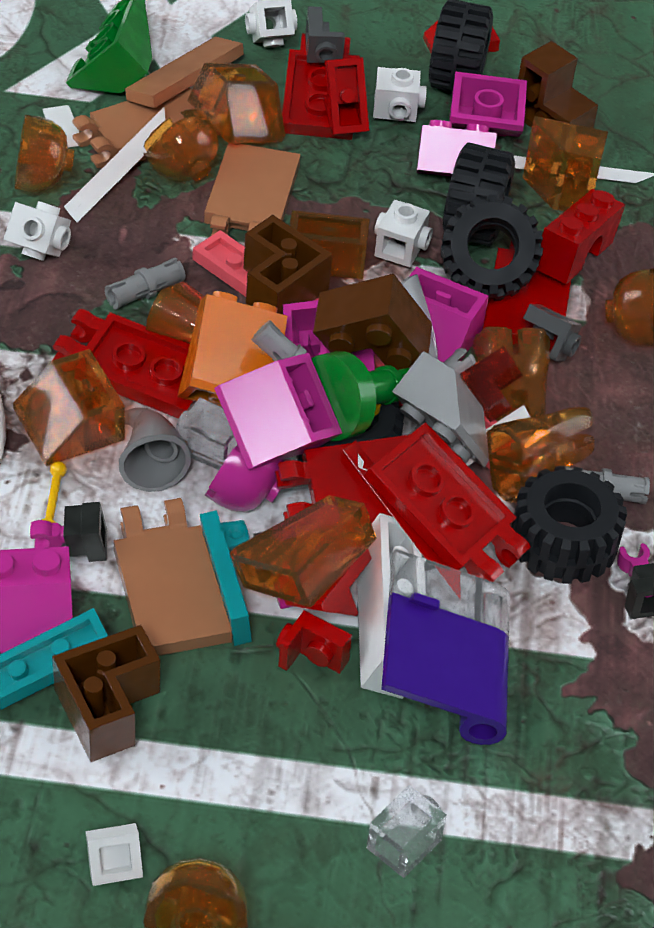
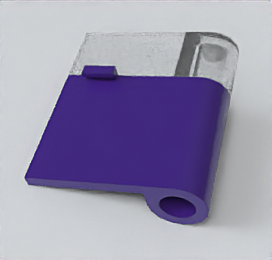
[381,549,510,745]

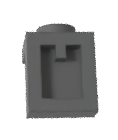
[305,6,345,63]
[523,304,582,361]

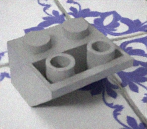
[392,351,489,467]

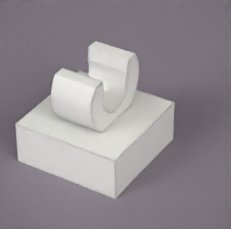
[85,823,143,886]

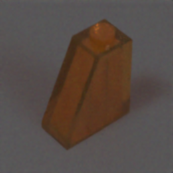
[229,495,377,608]

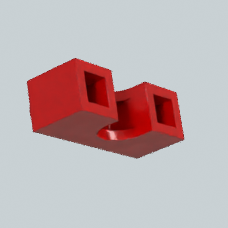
[536,189,626,284]

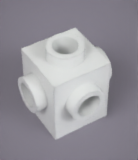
[245,0,297,48]
[373,67,427,122]
[374,199,433,268]
[3,201,71,261]

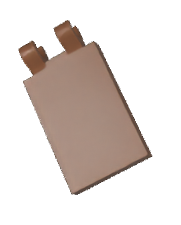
[72,87,222,168]
[204,142,301,236]
[114,498,232,656]

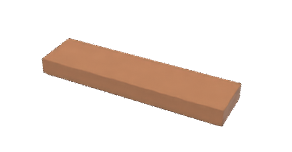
[125,37,244,108]

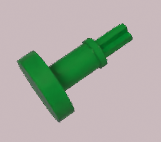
[312,351,411,441]

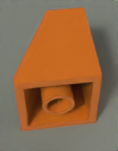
[177,291,288,409]

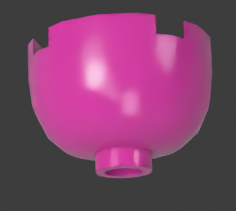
[204,444,284,512]

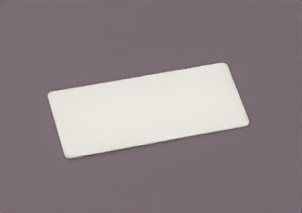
[42,105,79,149]

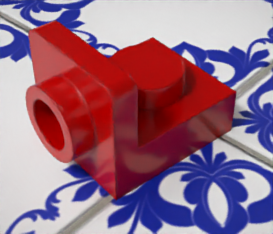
[276,610,352,674]

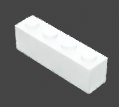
[357,513,424,699]

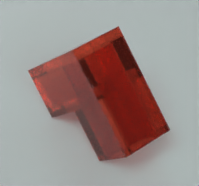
[460,346,523,423]

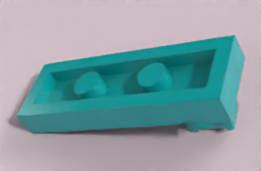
[199,510,252,646]
[0,608,108,710]

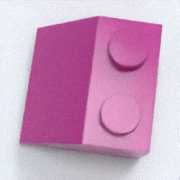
[449,71,527,137]
[0,546,73,654]

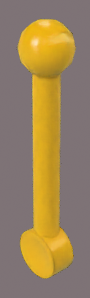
[42,461,67,523]

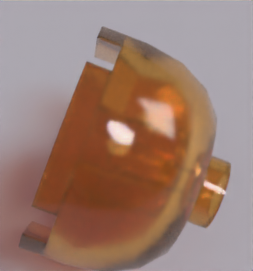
[143,108,219,182]
[14,115,75,192]
[605,268,654,348]
[143,857,249,928]

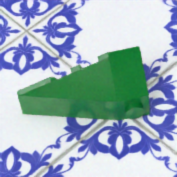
[66,0,152,93]

